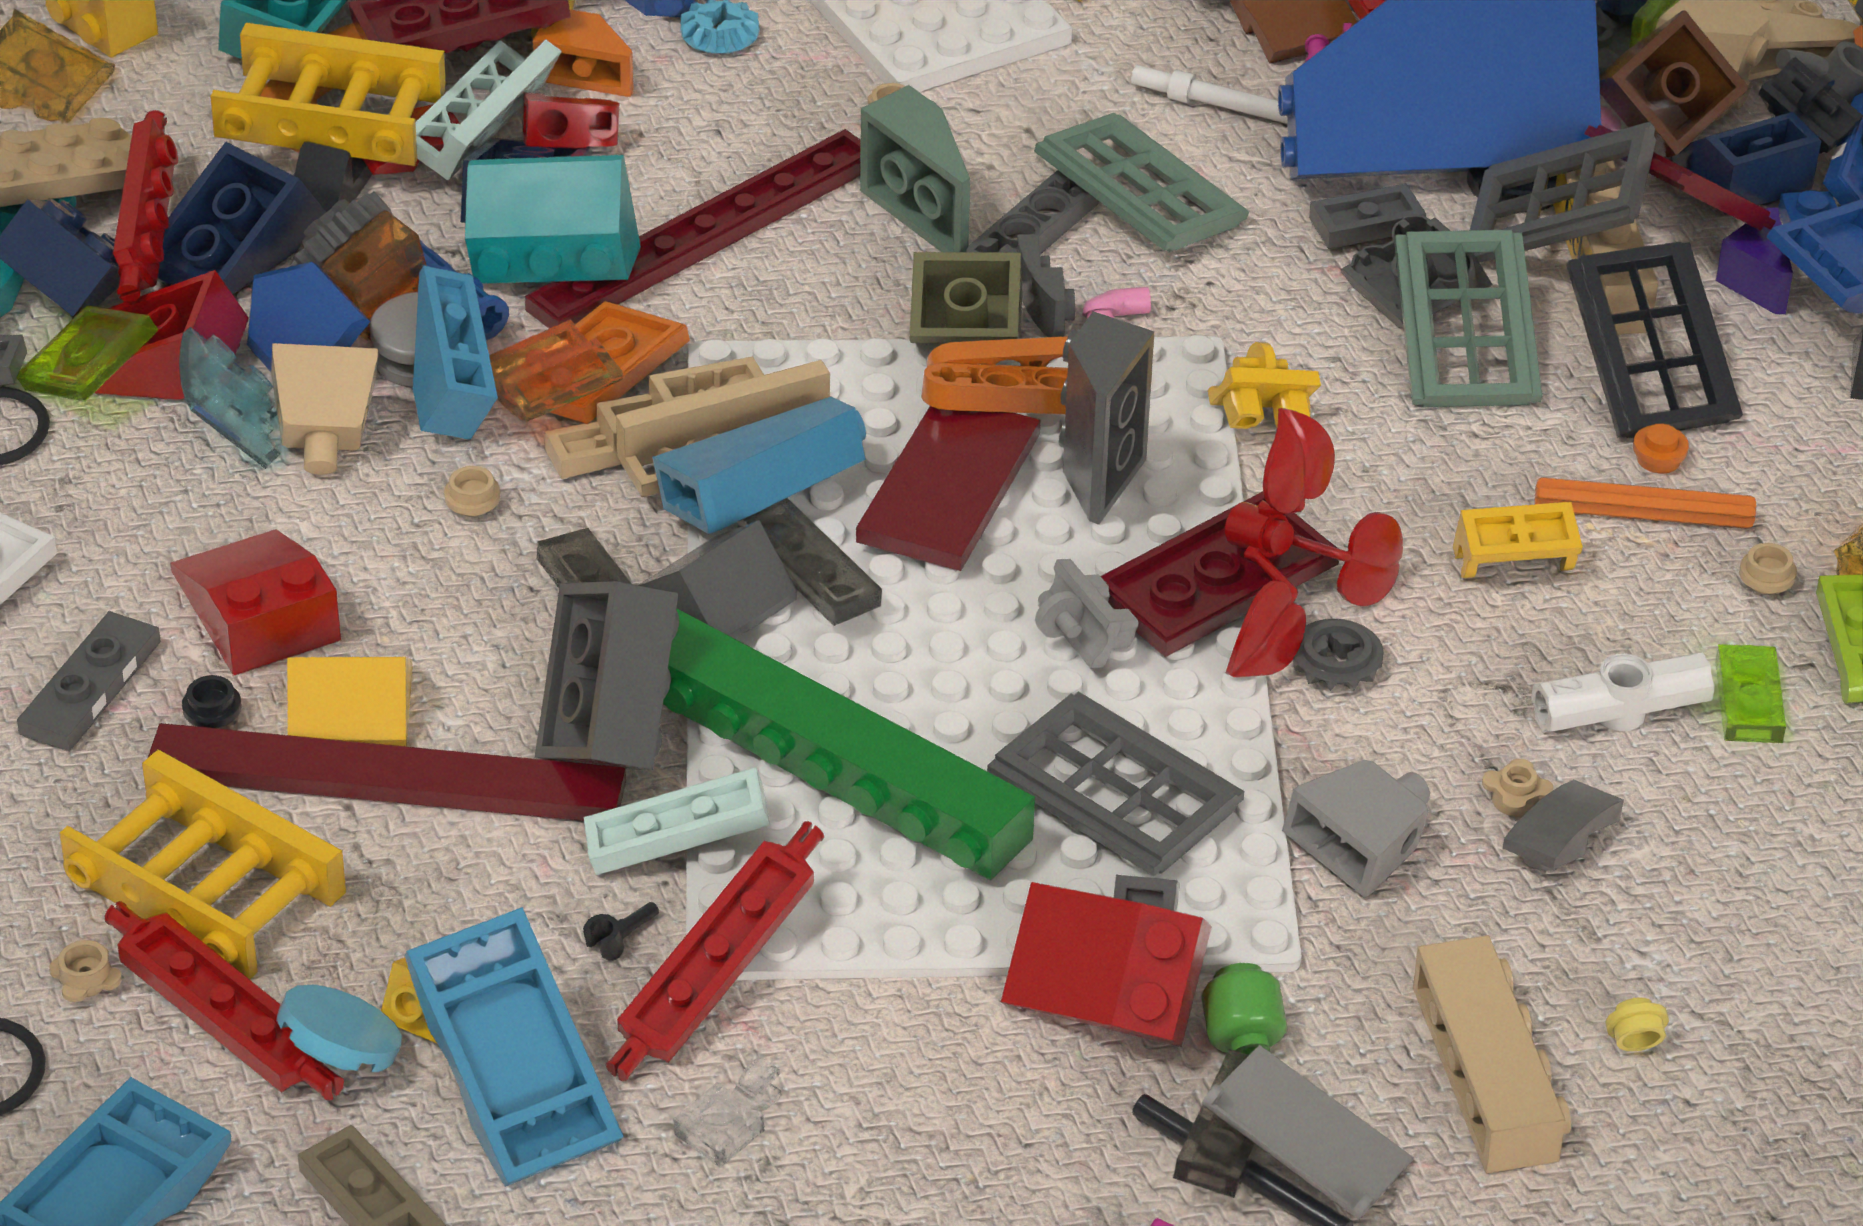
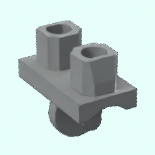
[1035,559,1138,668]

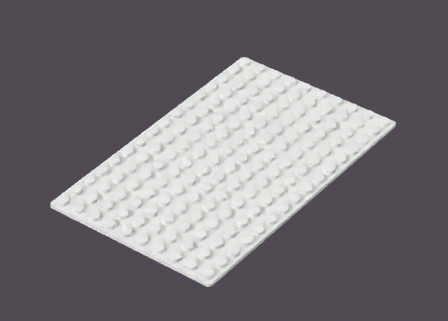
[686,335,1301,980]

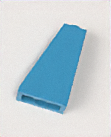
[652,397,866,534]

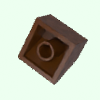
[1599,10,1749,158]

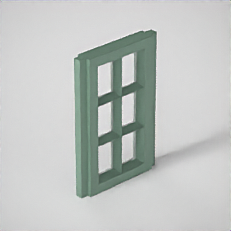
[1034,113,1249,252]
[1394,230,1542,407]

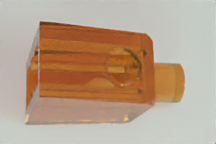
[323,210,427,341]

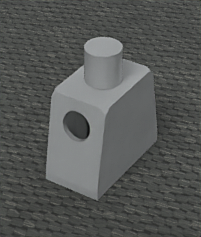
[1282,760,1430,898]

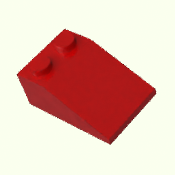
[54,270,249,400]
[170,529,341,676]
[1001,882,1212,1047]

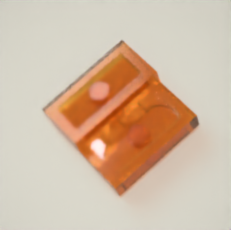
[489,319,623,422]

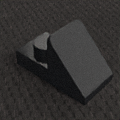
[294,142,373,214]

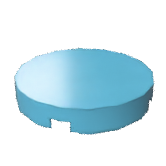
[277,985,402,1072]

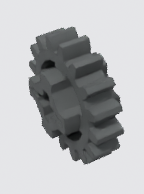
[289,191,393,281]

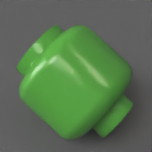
[1201,963,1287,1061]

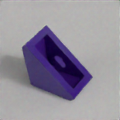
[1716,208,1793,314]

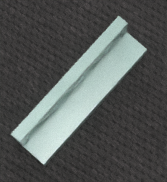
[416,39,562,181]

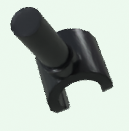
[583,902,659,961]

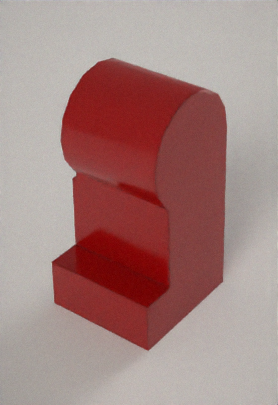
[522,92,620,148]

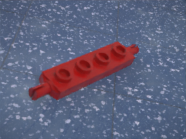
[113,110,178,302]
[605,821,824,1082]
[105,901,344,1100]

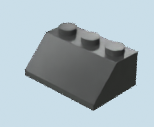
[1059,311,1155,524]
[534,581,679,770]

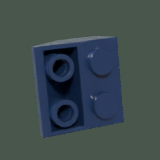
[1671,112,1821,215]
[0,198,120,317]

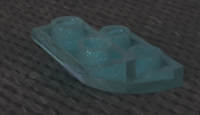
[179,327,281,469]

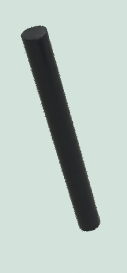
[1132,1094,1354,1226]

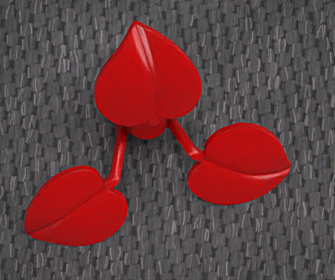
[1225,408,1403,677]

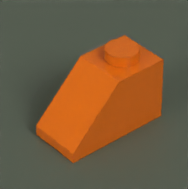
[533,9,634,97]

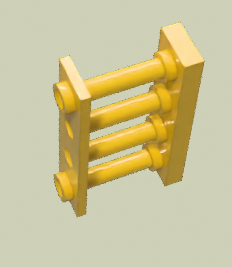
[211,23,446,166]
[59,750,346,979]

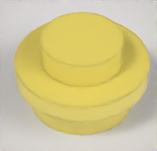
[1605,997,1669,1051]

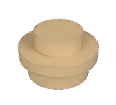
[444,466,500,517]
[1739,543,1797,594]

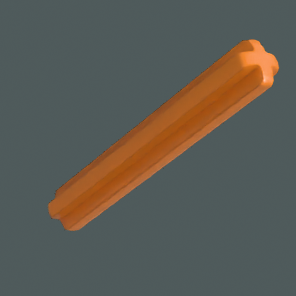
[1534,477,1757,529]

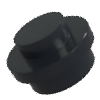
[182,675,242,728]

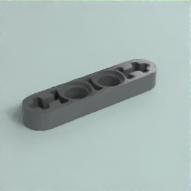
[966,170,1099,254]

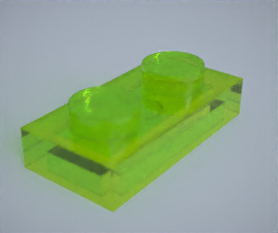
[1715,644,1786,743]

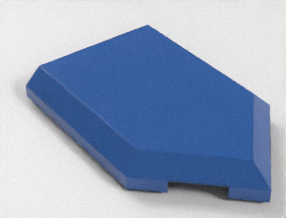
[246,262,371,372]

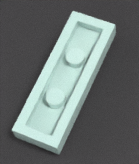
[583,767,770,875]

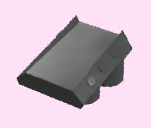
[1341,214,1493,328]

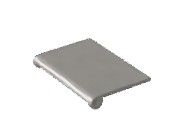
[1202,1045,1414,1220]

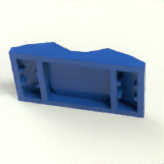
[1766,199,1863,314]

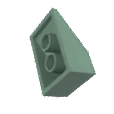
[860,85,970,252]

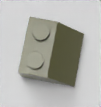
[909,252,1022,343]

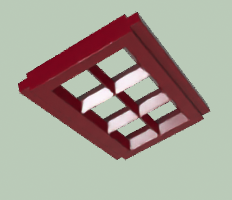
[1584,124,1776,231]

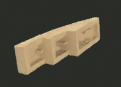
[544,356,764,479]

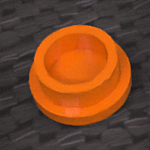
[1633,424,1689,474]

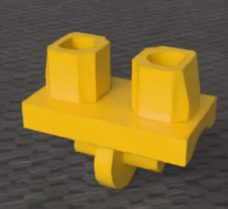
[1207,342,1321,429]

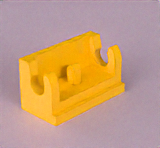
[1453,502,1583,578]

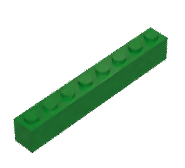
[663,608,1035,880]

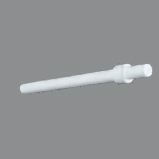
[1131,65,1287,124]

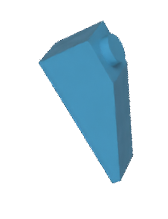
[413,266,498,440]

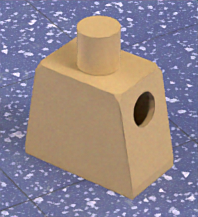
[271,343,378,475]

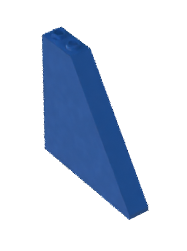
[1278,0,1602,180]

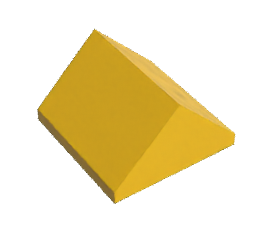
[287,657,413,747]

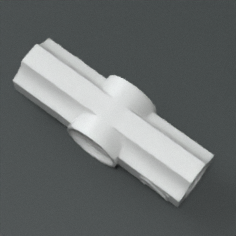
[1531,652,1715,733]

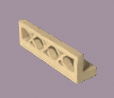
[616,360,830,497]

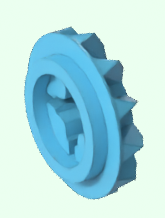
[680,0,759,53]

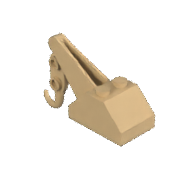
[1655,0,1859,121]

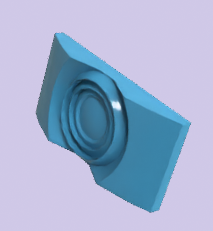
[405,907,624,1187]
[0,1077,232,1226]

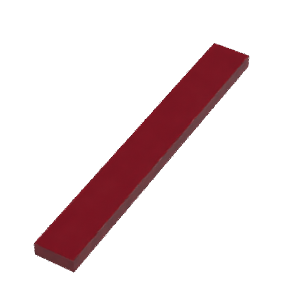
[525,129,861,336]
[148,723,626,821]

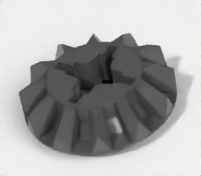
[1293,619,1384,691]

